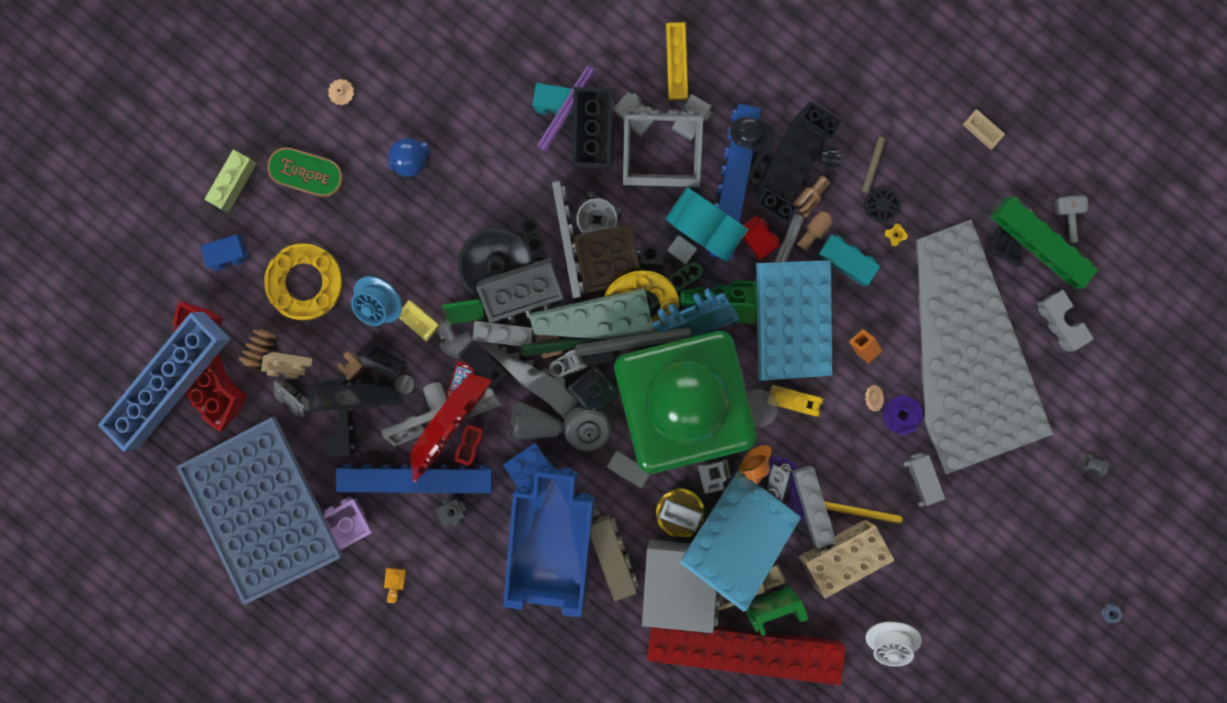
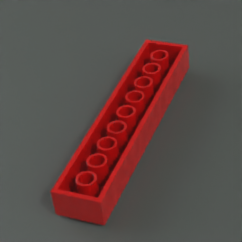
[647,626,845,685]

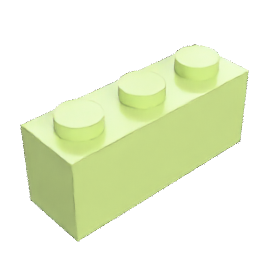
[204,149,257,212]

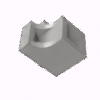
[698,459,731,494]

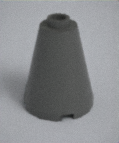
[510,401,564,440]

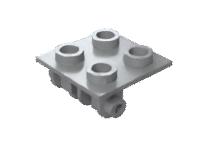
[274,381,309,418]

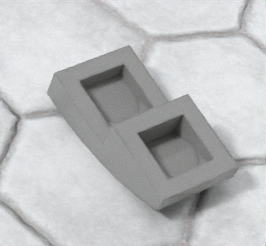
[607,451,650,488]

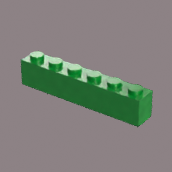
[990,196,1098,289]

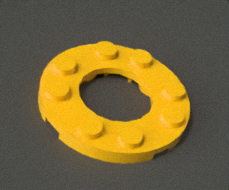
[264,243,343,320]
[604,271,680,333]

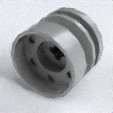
[577,198,618,233]

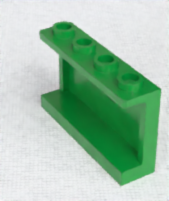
[746,585,808,636]

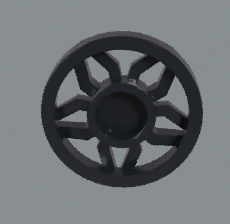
[864,187,901,223]

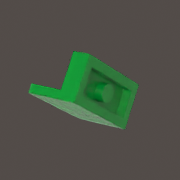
[442,299,485,325]

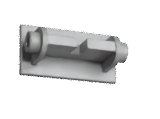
[766,464,791,502]

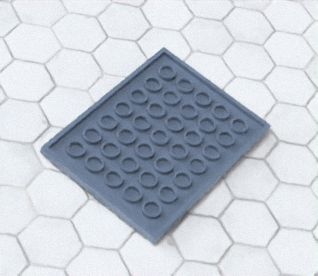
[176,417,343,605]

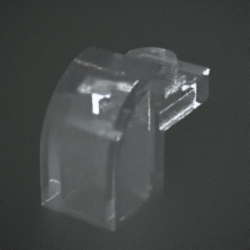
[438,319,473,358]

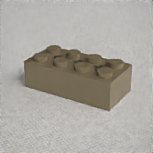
[591,514,639,602]

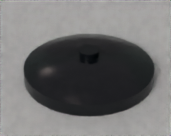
[457,227,535,299]

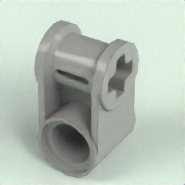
[549,349,588,378]

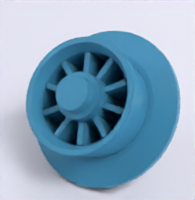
[351,276,402,326]

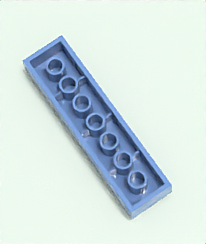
[98,312,230,452]

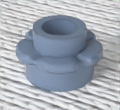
[1102,604,1122,623]

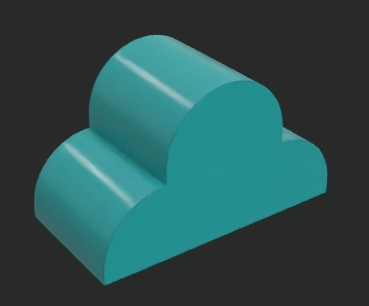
[665,187,749,261]

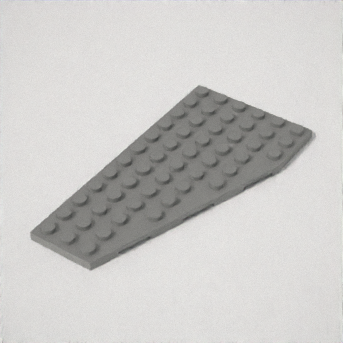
[916,220,1053,475]

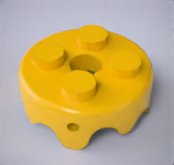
[656,488,704,537]

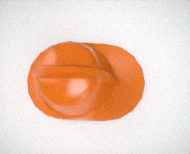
[738,445,772,484]

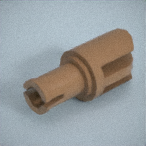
[793,176,830,218]
[797,212,832,251]

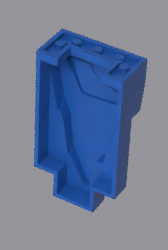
[503,466,595,617]

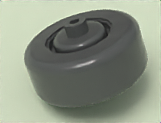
[564,406,611,451]

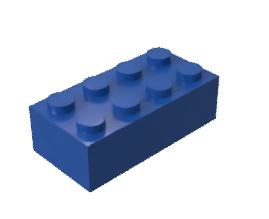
[503,442,555,490]

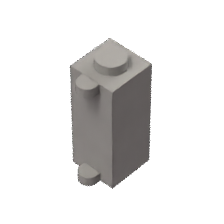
[903,452,945,507]

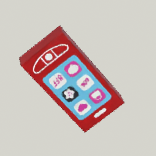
[446,361,475,398]

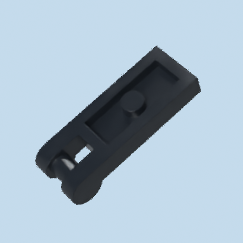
[458,340,510,389]

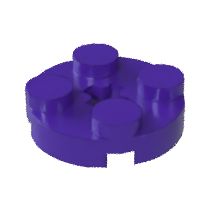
[883,396,923,434]

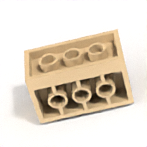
[798,520,894,598]

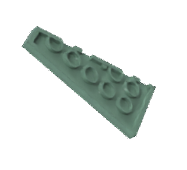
[529,288,654,340]

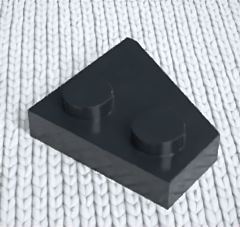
[986,224,1022,267]

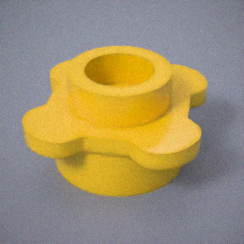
[885,224,908,246]

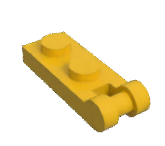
[767,385,824,417]

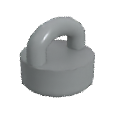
[395,375,415,394]

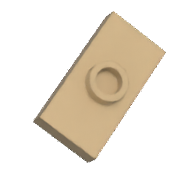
[962,109,1005,150]

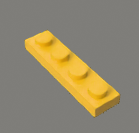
[666,22,688,101]

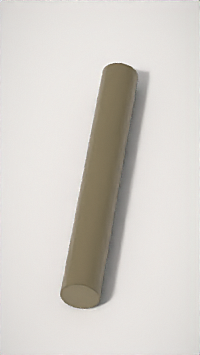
[862,137,886,193]

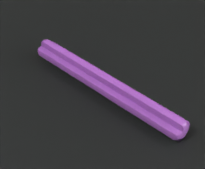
[538,66,595,152]

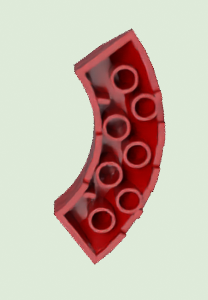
[172,301,248,432]
[410,373,492,483]

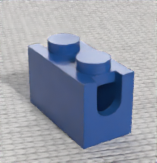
[200,235,250,271]

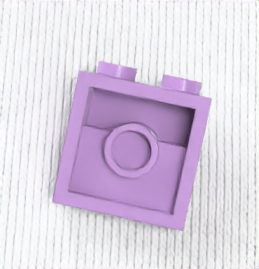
[323,497,373,550]

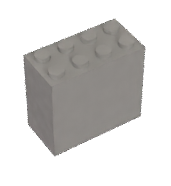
[642,539,720,633]

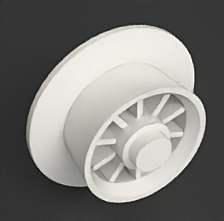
[866,618,922,666]

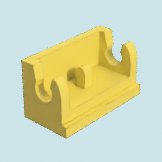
[399,300,440,342]

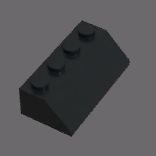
[572,87,616,168]

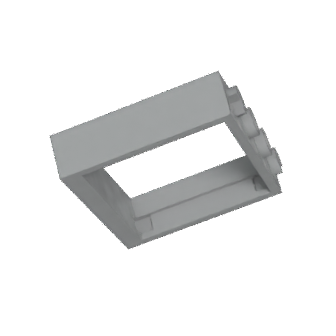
[623,109,703,187]

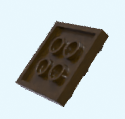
[573,223,641,293]

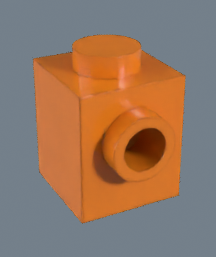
[849,329,882,364]

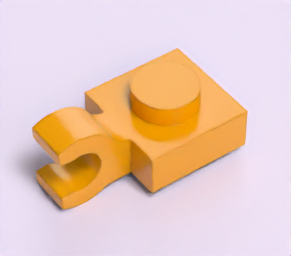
[384,568,407,604]

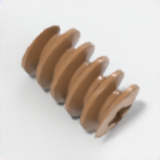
[239,328,277,371]

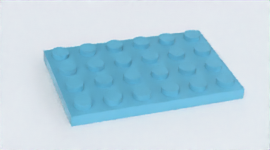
[756,260,832,380]

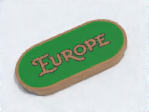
[267,147,343,197]

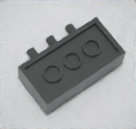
[476,258,564,325]

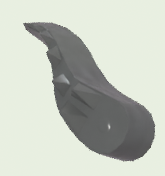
[487,343,579,419]

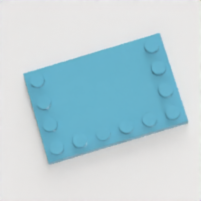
[679,471,801,612]

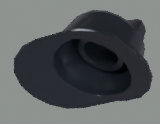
[730,117,776,152]

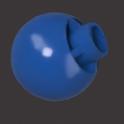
[387,138,431,177]

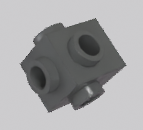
[435,497,468,527]

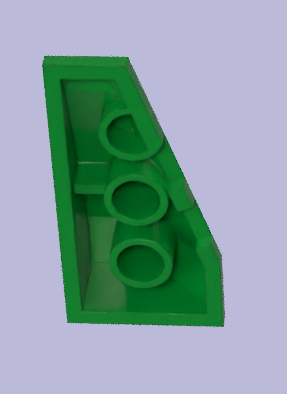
[681,280,757,324]

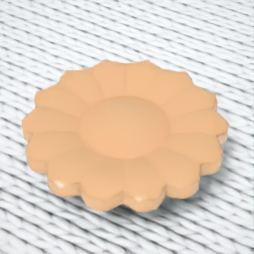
[328,79,354,106]
[865,385,884,411]

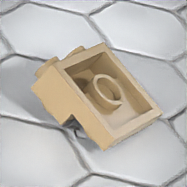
[261,352,312,379]

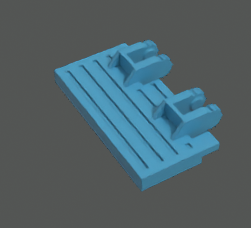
[652,289,739,344]

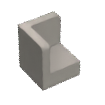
[666,236,697,266]

